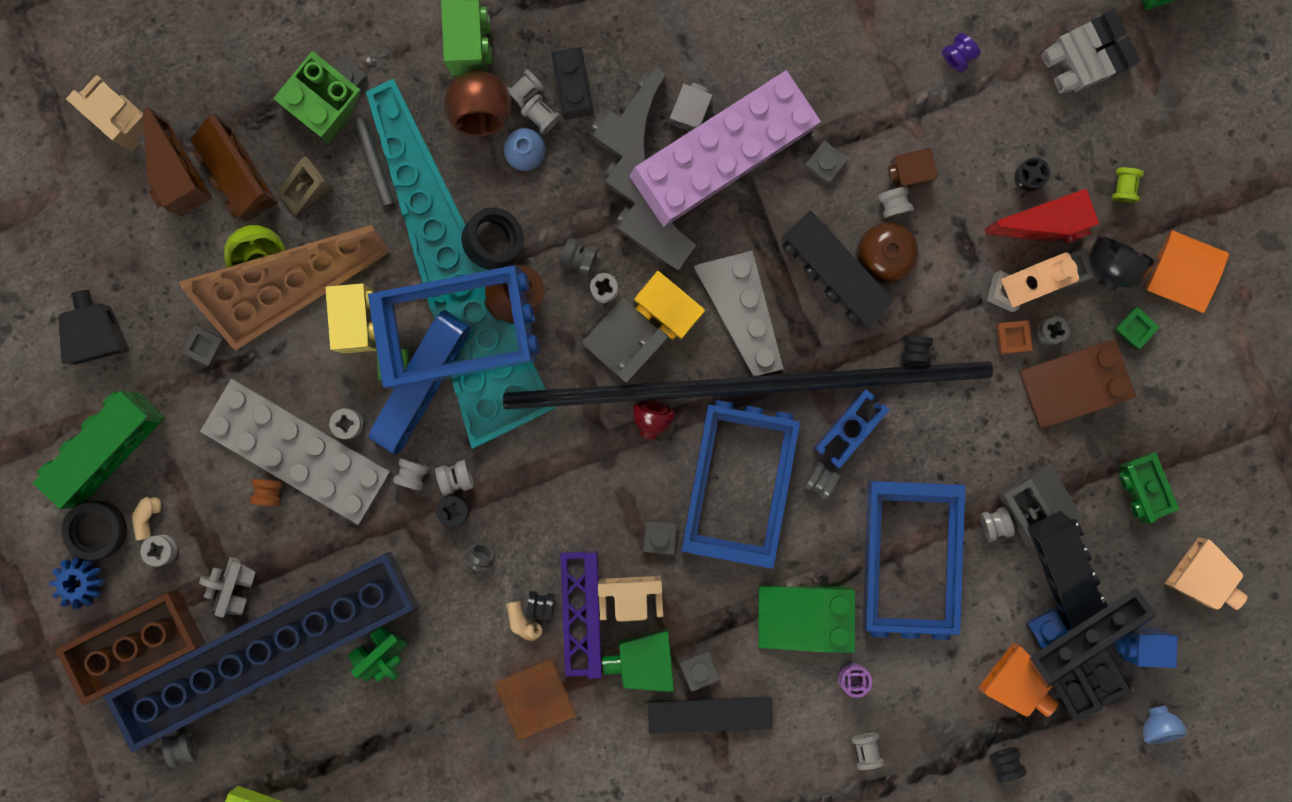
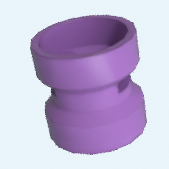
[837,662,872,698]

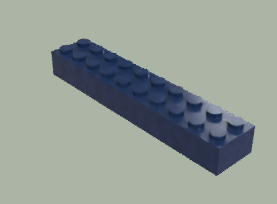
[104,551,418,753]

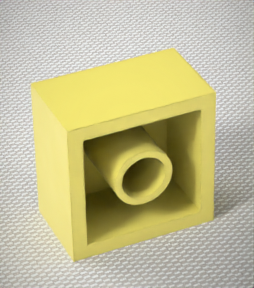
[325,284,377,353]

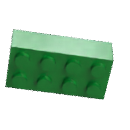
[32,391,166,509]

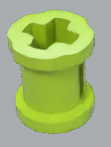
[1111,167,1144,204]

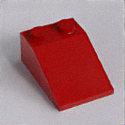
[984,189,1099,245]

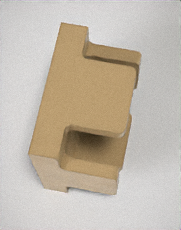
[66,75,144,152]
[598,576,663,621]

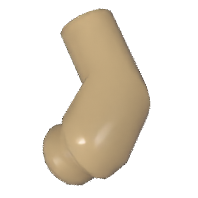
[132,497,162,541]
[506,601,542,641]

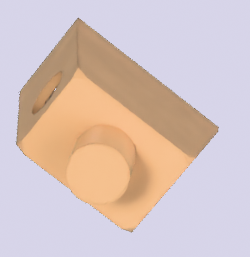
[1001,252,1079,308]
[1164,538,1248,610]

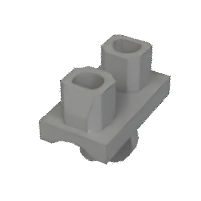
[199,557,255,618]

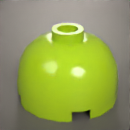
[224,225,286,268]

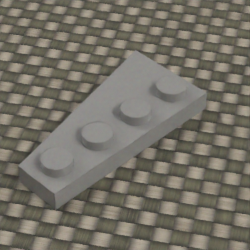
[693,251,783,377]

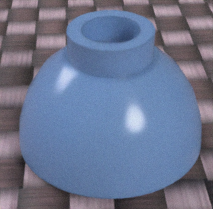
[504,128,546,171]
[1142,706,1187,744]

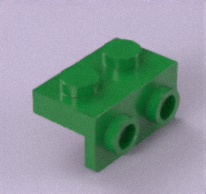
[1118,452,1179,524]

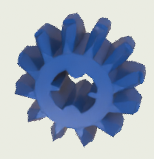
[48,556,106,610]

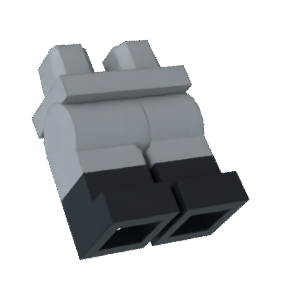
[1041,8,1141,94]

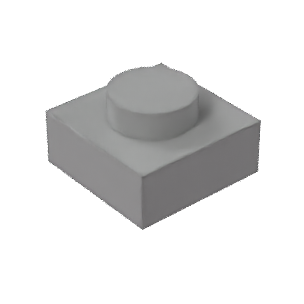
[987,270,1020,312]

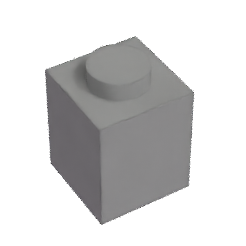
[670,83,712,132]

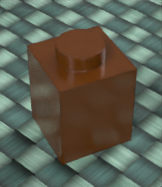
[888,147,938,188]

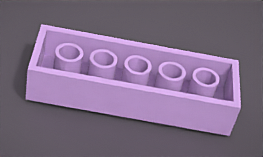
[629,70,821,227]

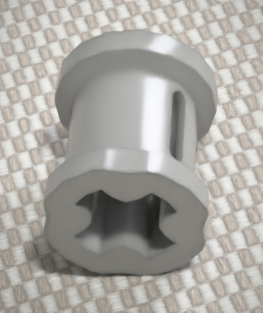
[507,69,545,110]
[521,94,561,135]
[590,273,618,303]
[851,732,885,770]

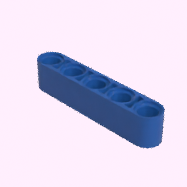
[369,310,471,455]

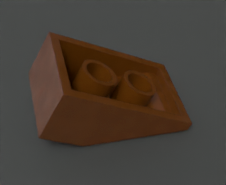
[143,107,213,216]
[1019,338,1136,429]

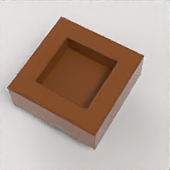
[996,320,1033,355]

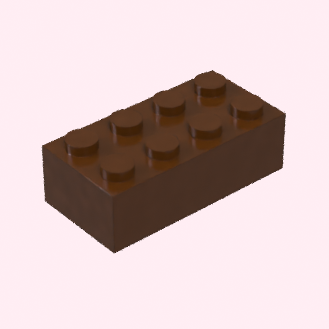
[55,589,205,706]

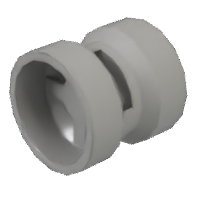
[435,459,474,497]

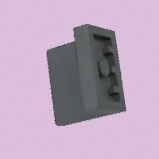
[583,299,668,384]

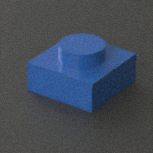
[1026,608,1068,650]

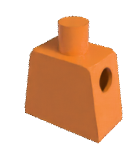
[978,642,1058,717]

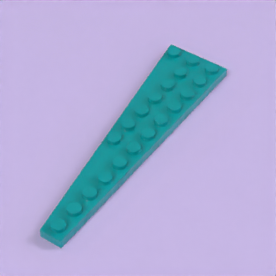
[366,79,556,449]

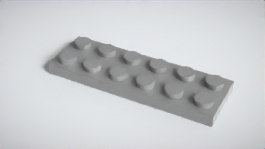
[200,379,391,525]

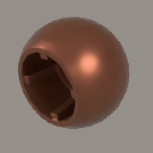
[444,70,512,136]

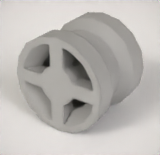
[878,186,914,219]
[329,408,364,439]
[393,458,430,491]
[980,507,1014,543]
[140,534,178,567]

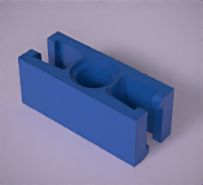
[813,389,890,468]

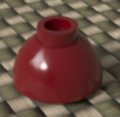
[633,400,675,439]

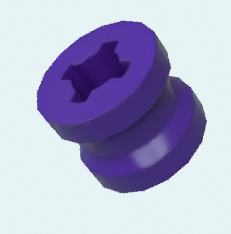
[941,33,981,72]

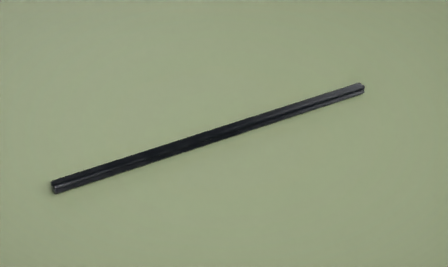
[503,361,993,409]

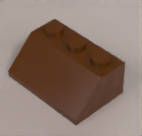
[191,113,278,222]

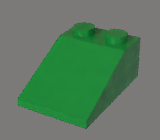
[758,586,855,653]

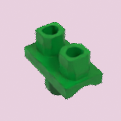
[348,626,409,682]

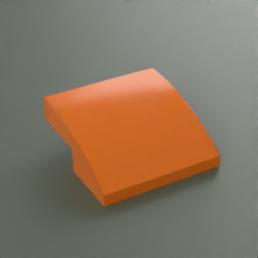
[1145,229,1229,313]

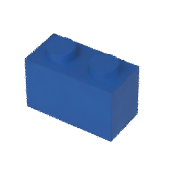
[1116,628,1178,668]

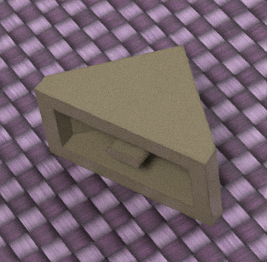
[277,156,334,216]

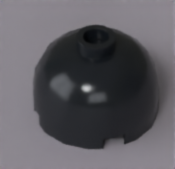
[1090,235,1156,291]

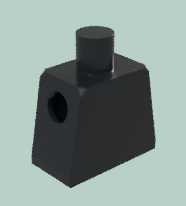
[58,290,129,365]

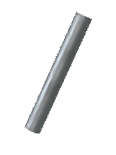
[354,117,395,207]

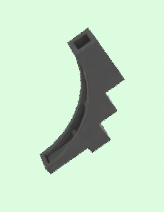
[591,67,696,274]

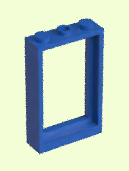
[368,265,540,389]
[681,400,800,569]
[862,481,965,640]

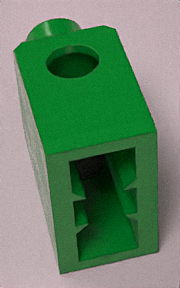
[602,628,674,692]

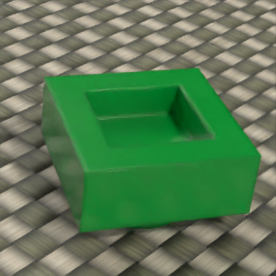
[1113,307,1160,350]

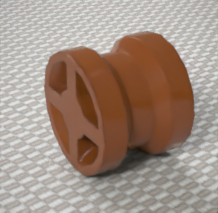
[249,479,283,506]

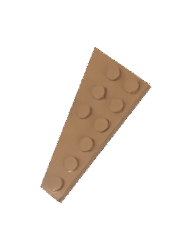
[179,225,390,351]

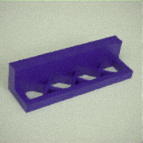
[560,551,602,679]

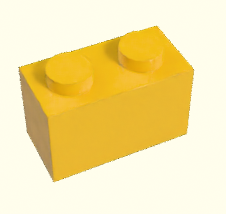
[634,271,705,340]

